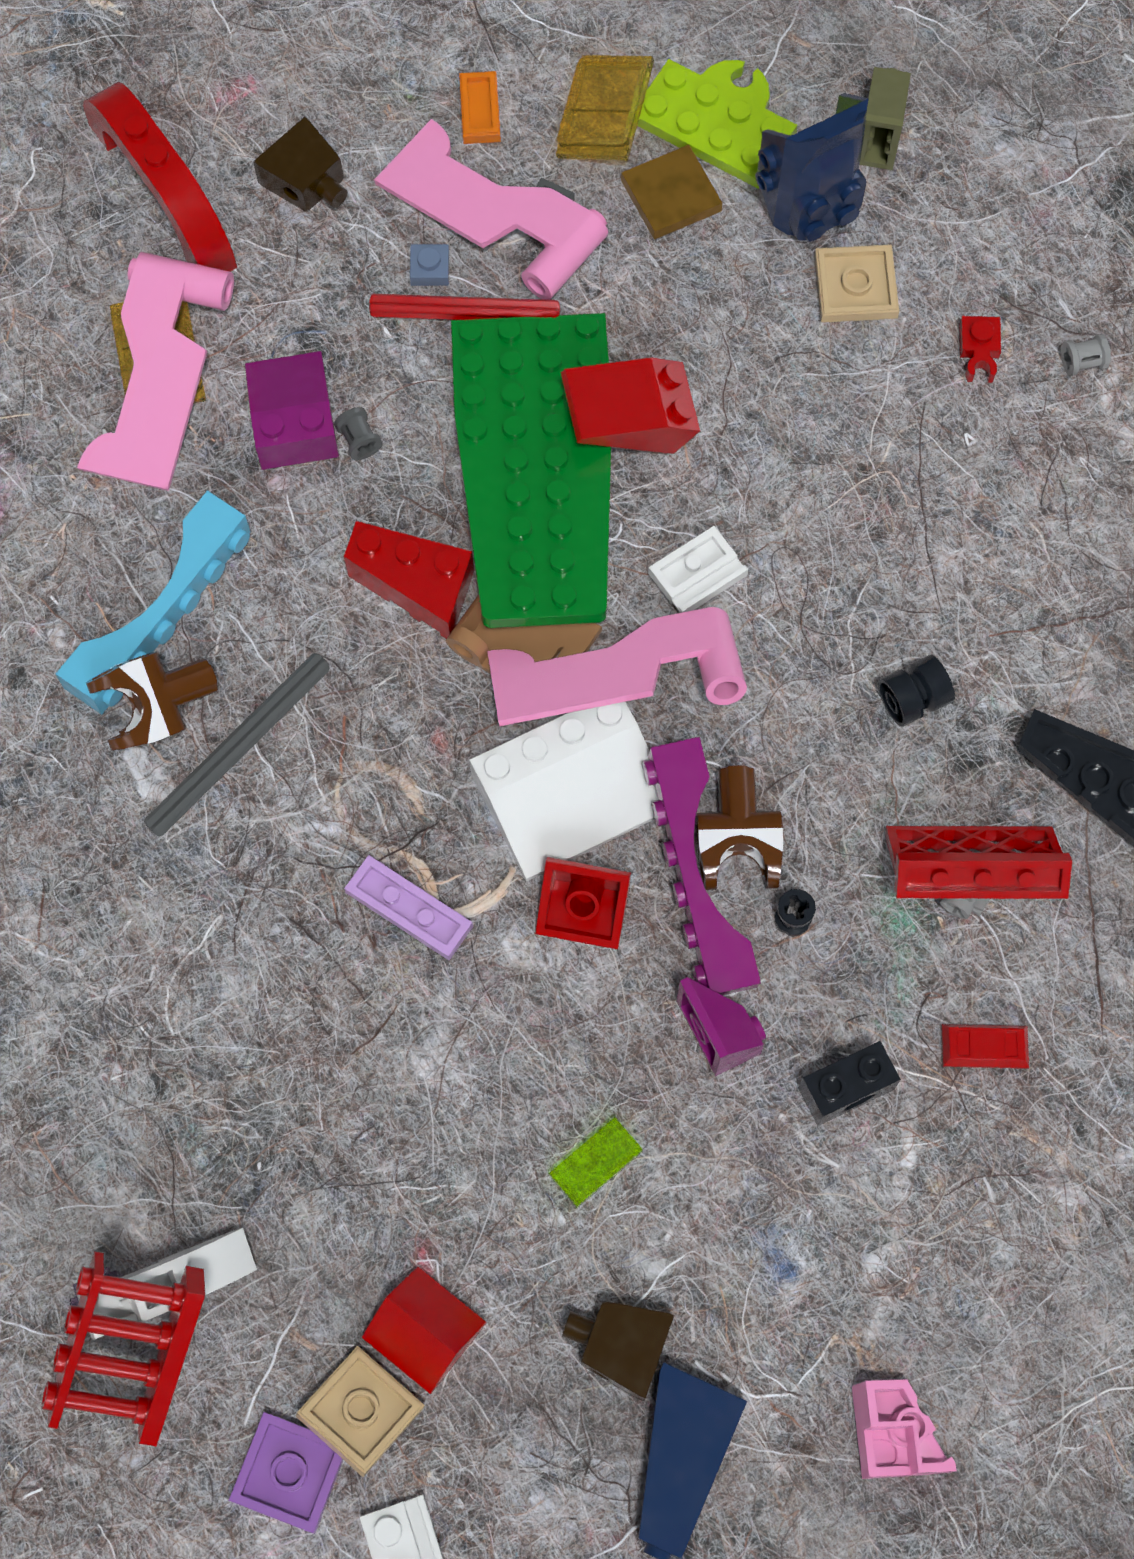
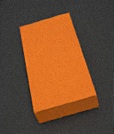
[459,71,501,144]

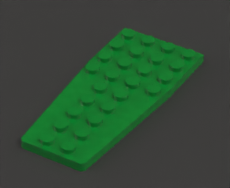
[451,313,611,628]

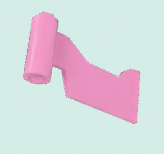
[374,119,608,300]
[77,252,234,491]
[487,607,747,726]

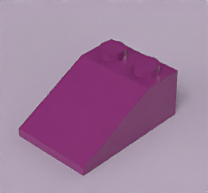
[245,351,339,470]

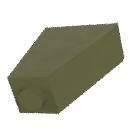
[860,67,911,170]

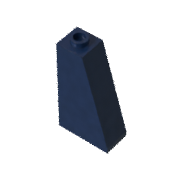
[638,1363,747,1559]

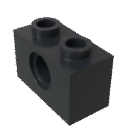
[798,1041,901,1126]

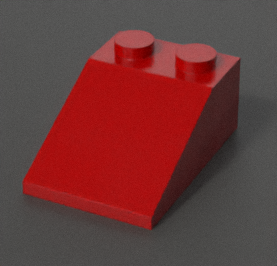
[561,357,700,454]

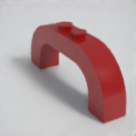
[83,82,237,272]

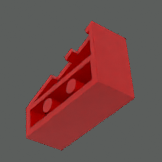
[344,521,474,639]

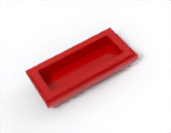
[941,1024,1029,1069]

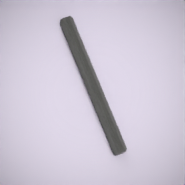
[144,653,330,837]

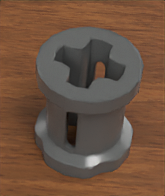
[334,407,383,460]

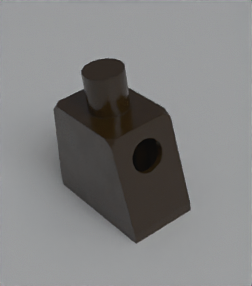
[253,116,348,211]
[562,1301,674,1401]

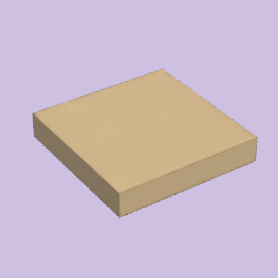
[814,245,899,322]
[296,1346,425,1477]

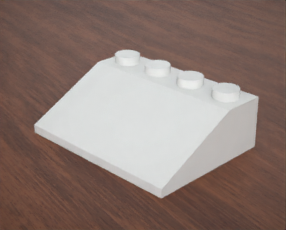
[469,702,659,882]

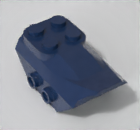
[755,93,869,242]

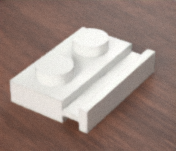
[648,526,748,613]
[360,1495,444,1559]

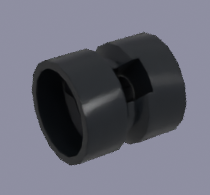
[878,655,955,727]

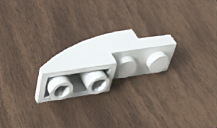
[77,1228,257,1339]

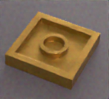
[621,145,723,240]

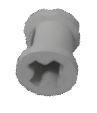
[1061,334,1111,376]

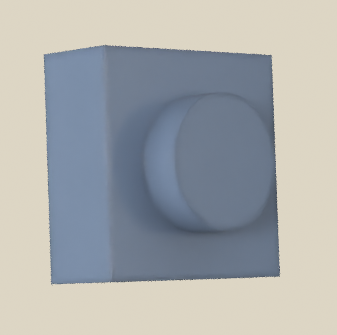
[410,244,450,286]

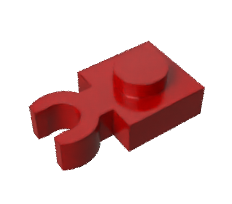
[959,316,1001,383]

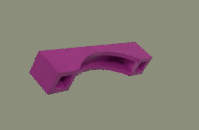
[643,737,761,995]

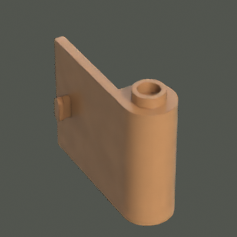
[446,594,602,674]

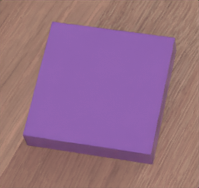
[229,1412,343,1534]

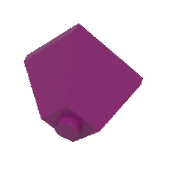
[676,977,766,1077]

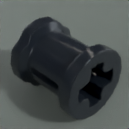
[774,889,816,937]

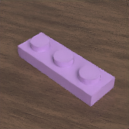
[344,855,473,960]

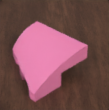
[852,1379,957,1479]

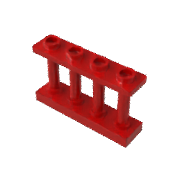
[41,1251,205,1447]

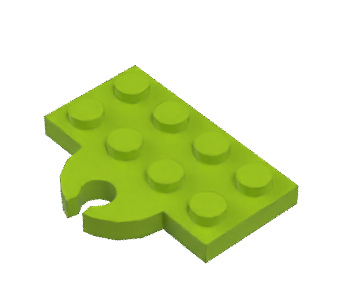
[630,59,797,189]

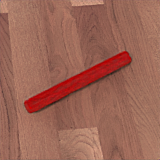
[369,294,560,320]

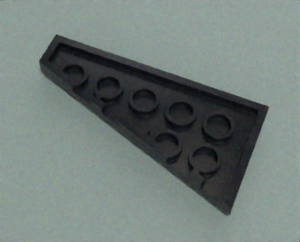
[1017,709,1134,847]

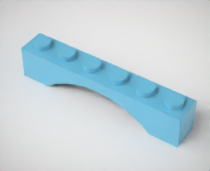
[56,490,251,715]

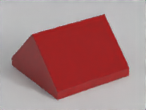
[535,857,631,950]
[361,1267,487,1395]

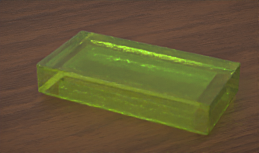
[549,1117,643,1208]

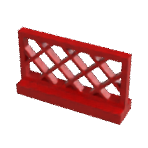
[885,826,1072,899]

